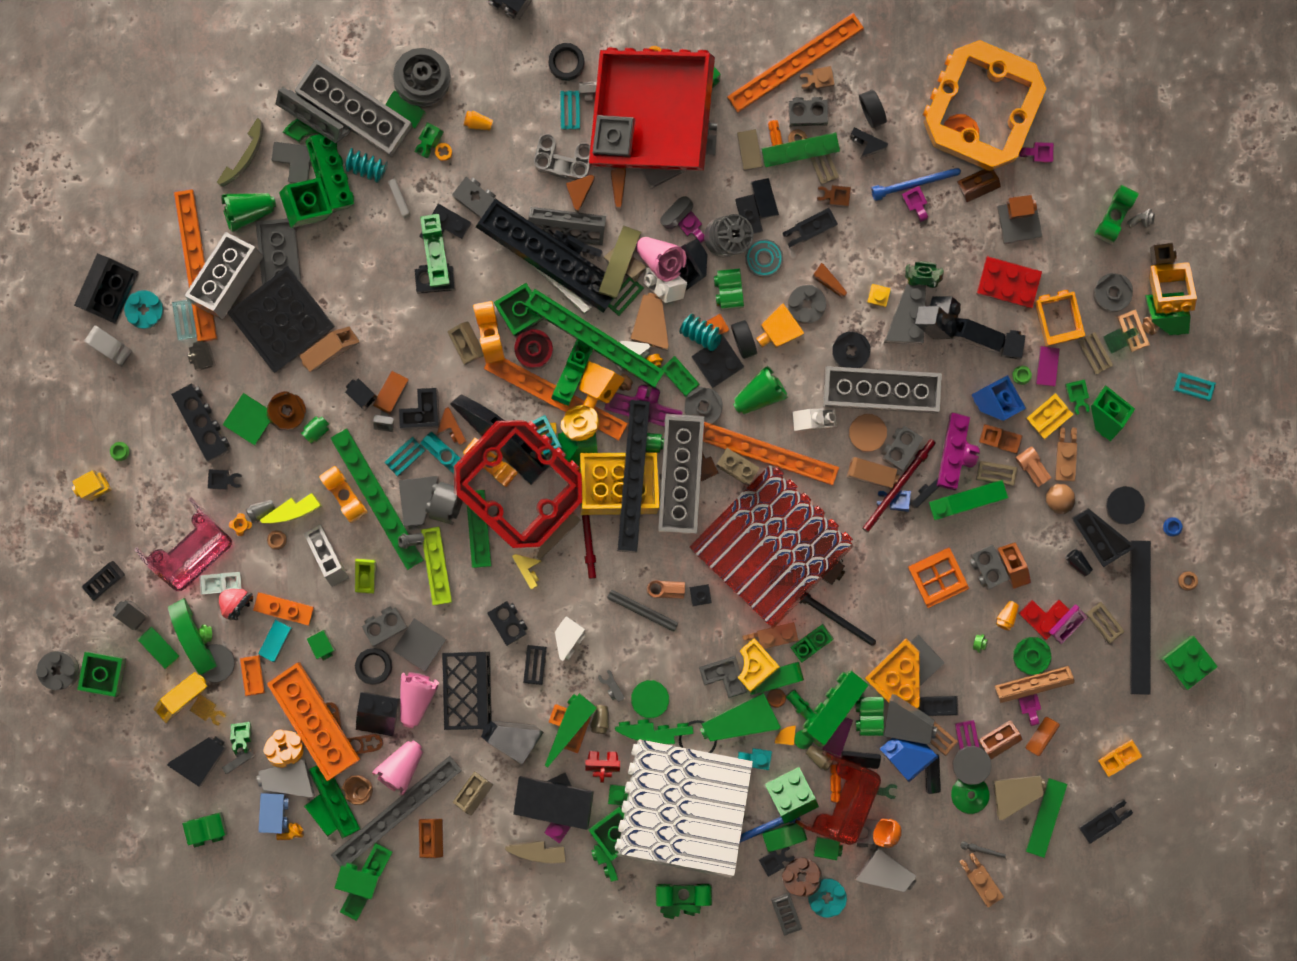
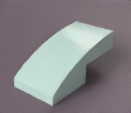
[199,572,241,595]

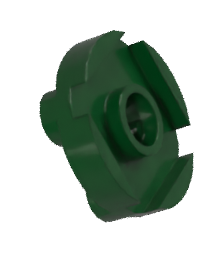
[905,261,944,288]

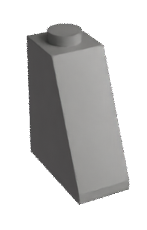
[257,758,315,797]
[855,848,916,892]

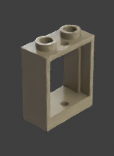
[716,448,760,487]

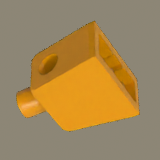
[756,303,804,348]
[579,361,625,409]

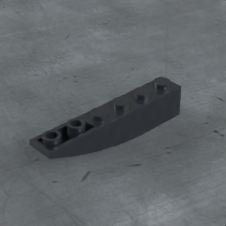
[450,394,550,485]

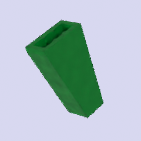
[700,693,781,742]

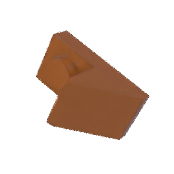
[437,407,467,445]

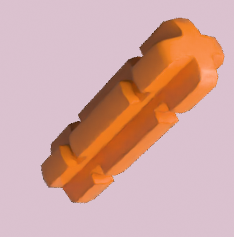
[768,120,783,146]
[830,764,841,802]

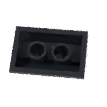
[74,253,138,324]

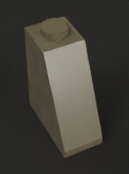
[993,775,1046,820]

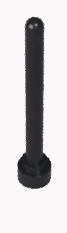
[794,587,876,646]

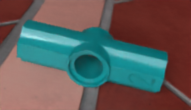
[420,431,461,474]

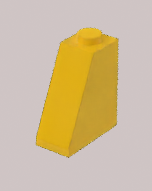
[154,672,207,723]

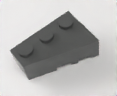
[884,284,926,345]

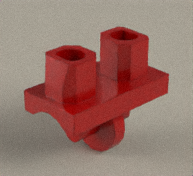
[585,751,620,783]

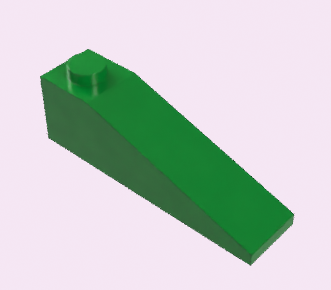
[929,480,1008,520]
[545,693,597,768]

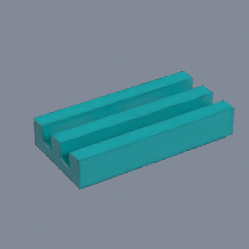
[560,90,580,130]
[1173,372,1216,402]
[385,436,426,476]

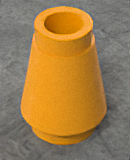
[463,110,493,131]
[996,601,1019,631]

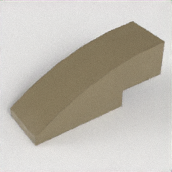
[505,841,566,863]

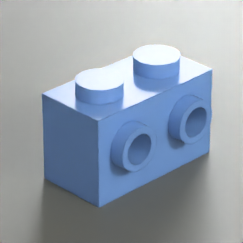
[259,793,289,833]

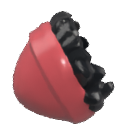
[219,589,253,621]

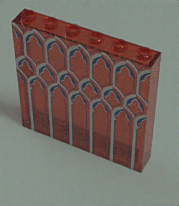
[689,465,854,629]

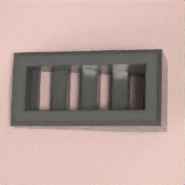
[771,892,802,936]

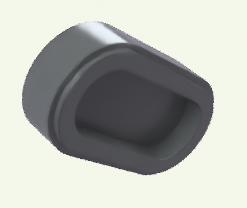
[660,196,693,229]

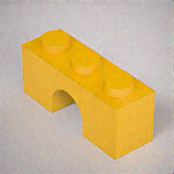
[72,470,112,501]

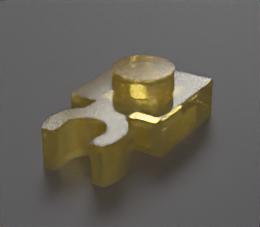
[189,694,226,726]

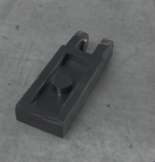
[782,208,838,248]
[1078,799,1133,844]

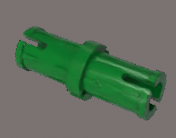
[786,689,815,720]

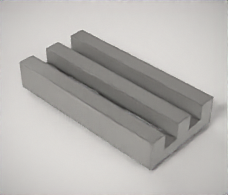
[388,179,411,219]

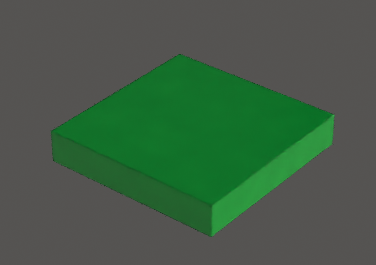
[223,393,271,446]

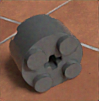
[425,482,463,525]
[36,651,79,690]

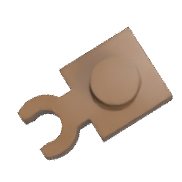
[799,66,835,89]

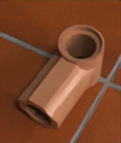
[1015,447,1051,487]
[646,580,685,599]

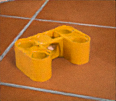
[473,301,505,364]
[463,438,518,488]
[319,466,368,523]

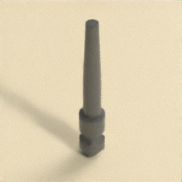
[961,841,1006,858]

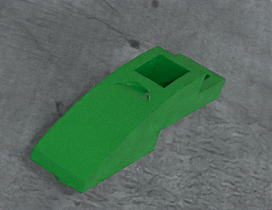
[551,340,593,406]
[615,719,693,744]

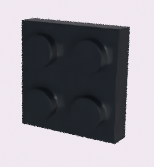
[691,336,744,389]

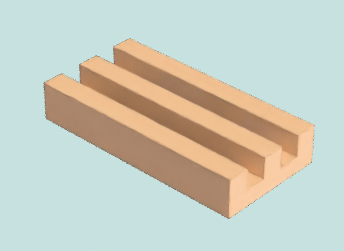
[1117,309,1150,352]

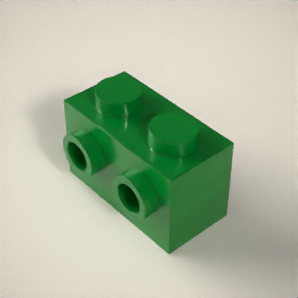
[334,863,380,900]

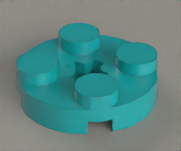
[124,290,164,329]
[808,878,847,918]

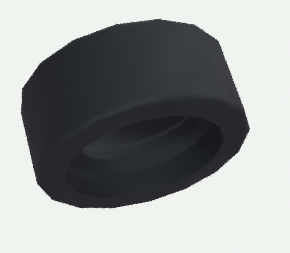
[548,43,585,81]
[859,89,887,128]
[731,320,757,359]
[355,648,392,685]

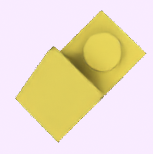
[512,554,542,590]

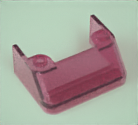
[134,497,232,591]

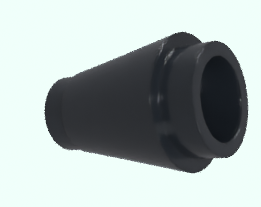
[1065,548,1093,577]

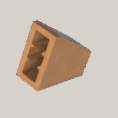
[631,293,669,351]
[300,326,359,372]
[847,457,899,489]

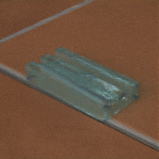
[172,300,197,340]

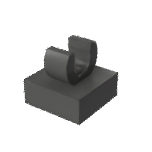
[373,410,394,432]

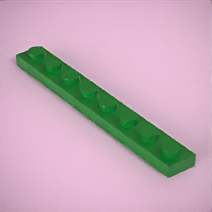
[524,289,665,388]
[331,428,424,570]

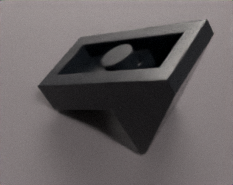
[850,127,888,159]

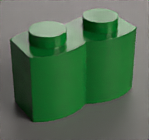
[714,268,744,310]
[856,697,884,736]
[182,812,227,848]

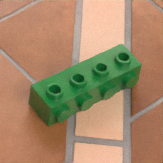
[305,134,354,212]
[801,671,869,747]

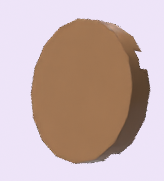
[849,414,887,452]

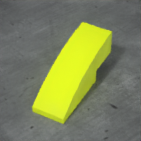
[260,493,322,524]

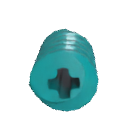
[345,148,388,183]
[679,313,722,351]

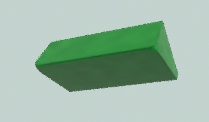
[385,90,426,129]
[304,794,337,837]

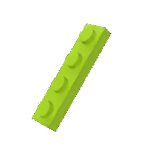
[421,527,452,606]

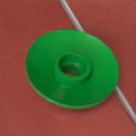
[951,779,990,814]

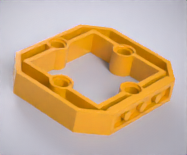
[922,40,1046,171]

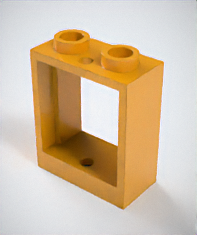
[1149,262,1197,313]
[1035,290,1085,347]

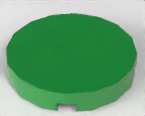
[1013,637,1052,675]
[631,680,669,718]

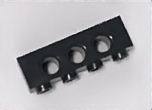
[171,383,230,463]

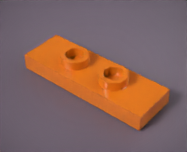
[253,592,314,626]

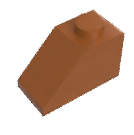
[997,542,1031,589]

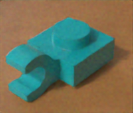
[737,748,772,770]

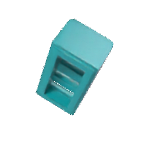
[532,415,564,459]

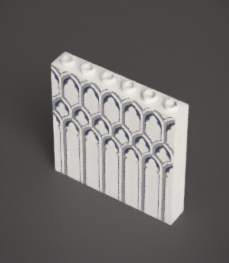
[615,739,753,878]

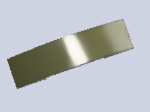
[217,118,263,187]
[599,225,641,299]

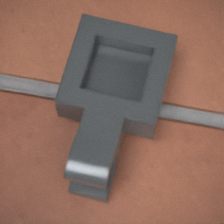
[598,670,625,702]

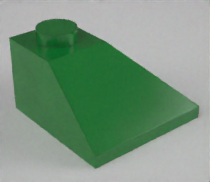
[1145,292,1191,335]
[1091,385,1135,442]
[558,432,598,470]

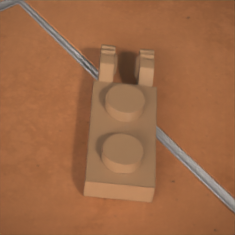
[1055,427,1077,482]
[742,622,799,649]
[959,853,1004,908]

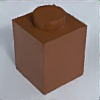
[1007,195,1037,220]

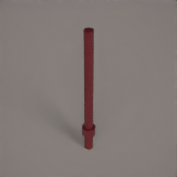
[862,439,936,533]
[578,470,597,579]

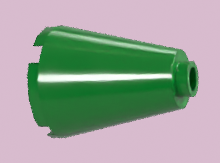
[221,193,276,232]
[733,366,788,415]

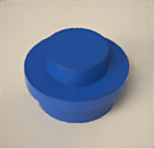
[1163,517,1183,537]

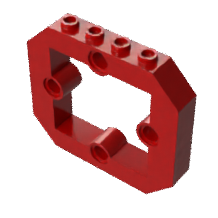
[454,420,582,548]

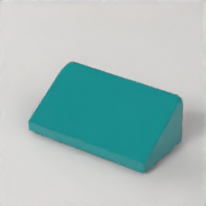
[258,619,292,663]

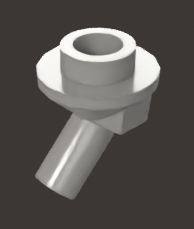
[1127,209,1155,228]

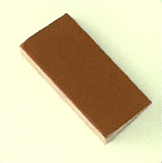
[1025,717,1060,756]
[978,720,1023,759]
[419,819,443,858]

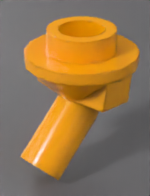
[276,823,304,840]

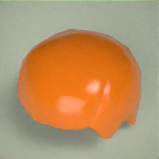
[873,818,902,848]

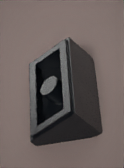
[750,178,779,220]
[841,751,881,769]
[925,754,941,794]

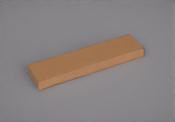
[995,666,1075,703]

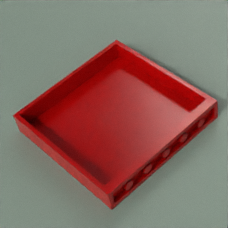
[589,47,715,171]

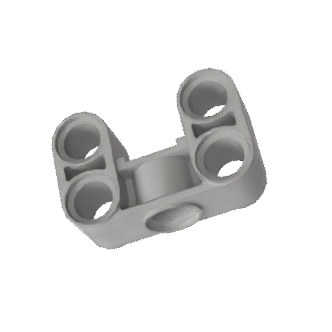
[534,134,591,180]
[84,325,132,367]

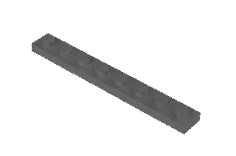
[331,756,462,867]

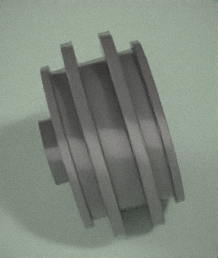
[393,48,451,107]

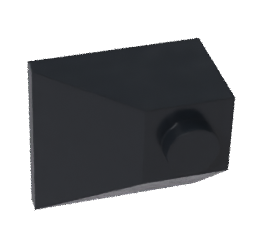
[679,239,708,292]

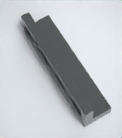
[275,87,350,143]
[528,207,606,245]

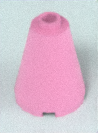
[636,237,687,282]
[400,672,439,728]
[372,741,423,796]

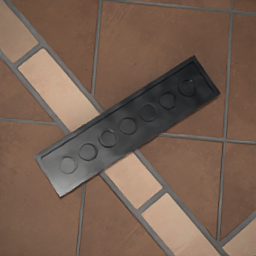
[476,198,613,313]

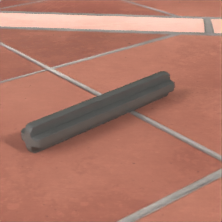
[607,590,678,631]

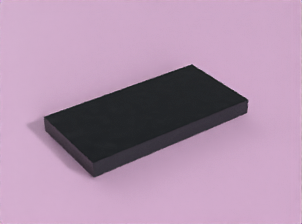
[513,776,594,830]

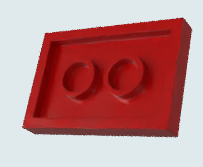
[976,256,1042,309]

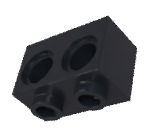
[414,263,456,294]
[345,378,377,411]
[487,601,528,646]

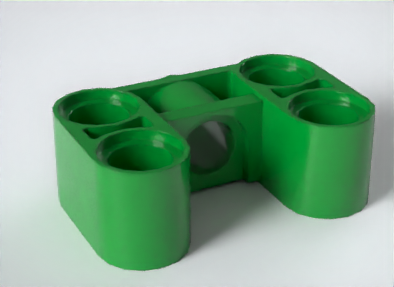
[1094,185,1139,244]
[656,883,712,907]

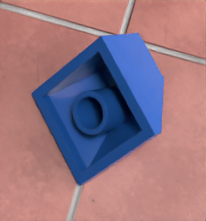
[972,375,1026,421]
[880,738,938,782]

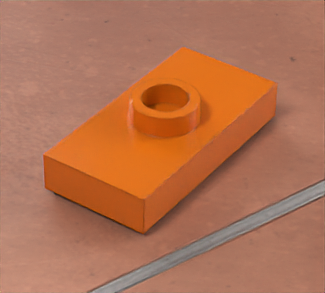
[240,655,265,696]

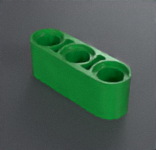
[750,662,804,695]

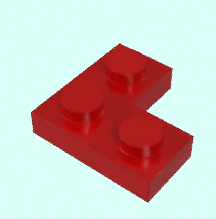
[1018,600,1070,640]

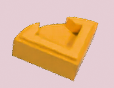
[774,726,796,745]

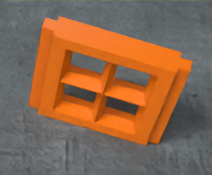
[908,547,969,608]

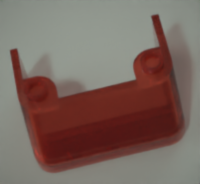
[795,751,881,845]

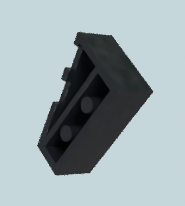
[1072,508,1136,568]

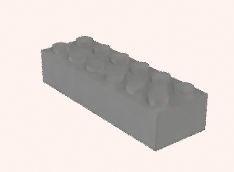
[295,59,413,157]
[823,366,942,413]
[658,414,704,533]

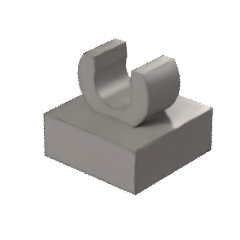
[579,81,597,102]

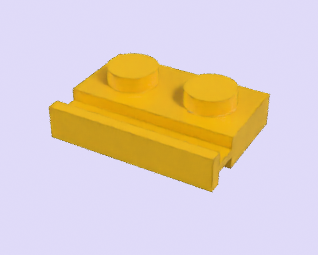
[1026,393,1073,439]

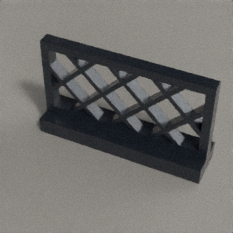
[442,652,492,730]

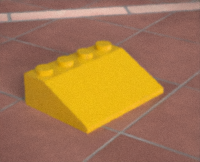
[580,453,659,515]

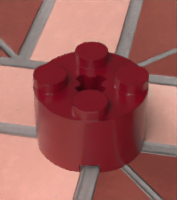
[514,329,553,370]

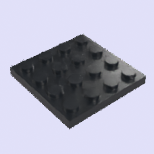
[227,266,335,373]

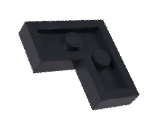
[419,203,471,239]

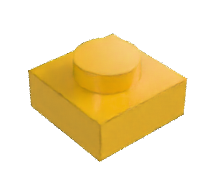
[867,284,891,308]

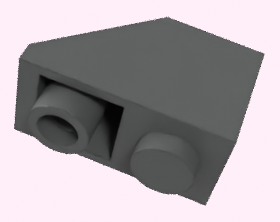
[113,600,149,630]

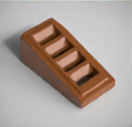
[611,168,626,210]
[812,263,847,298]

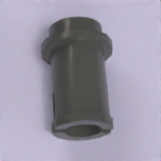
[398,533,424,549]

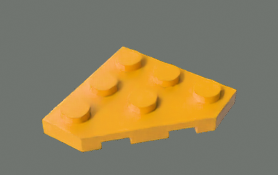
[865,638,920,708]

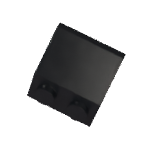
[355,692,400,736]

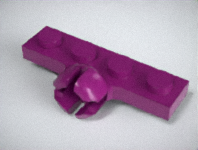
[604,384,683,427]
[937,412,980,491]

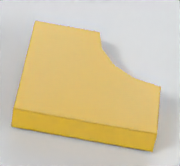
[738,638,780,693]

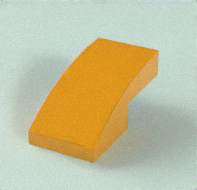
[1098,739,1142,777]

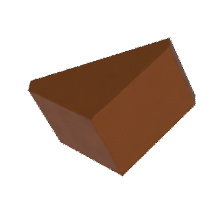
[566,175,595,213]

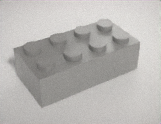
[184,232,264,320]

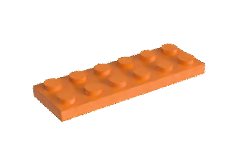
[267,662,360,781]

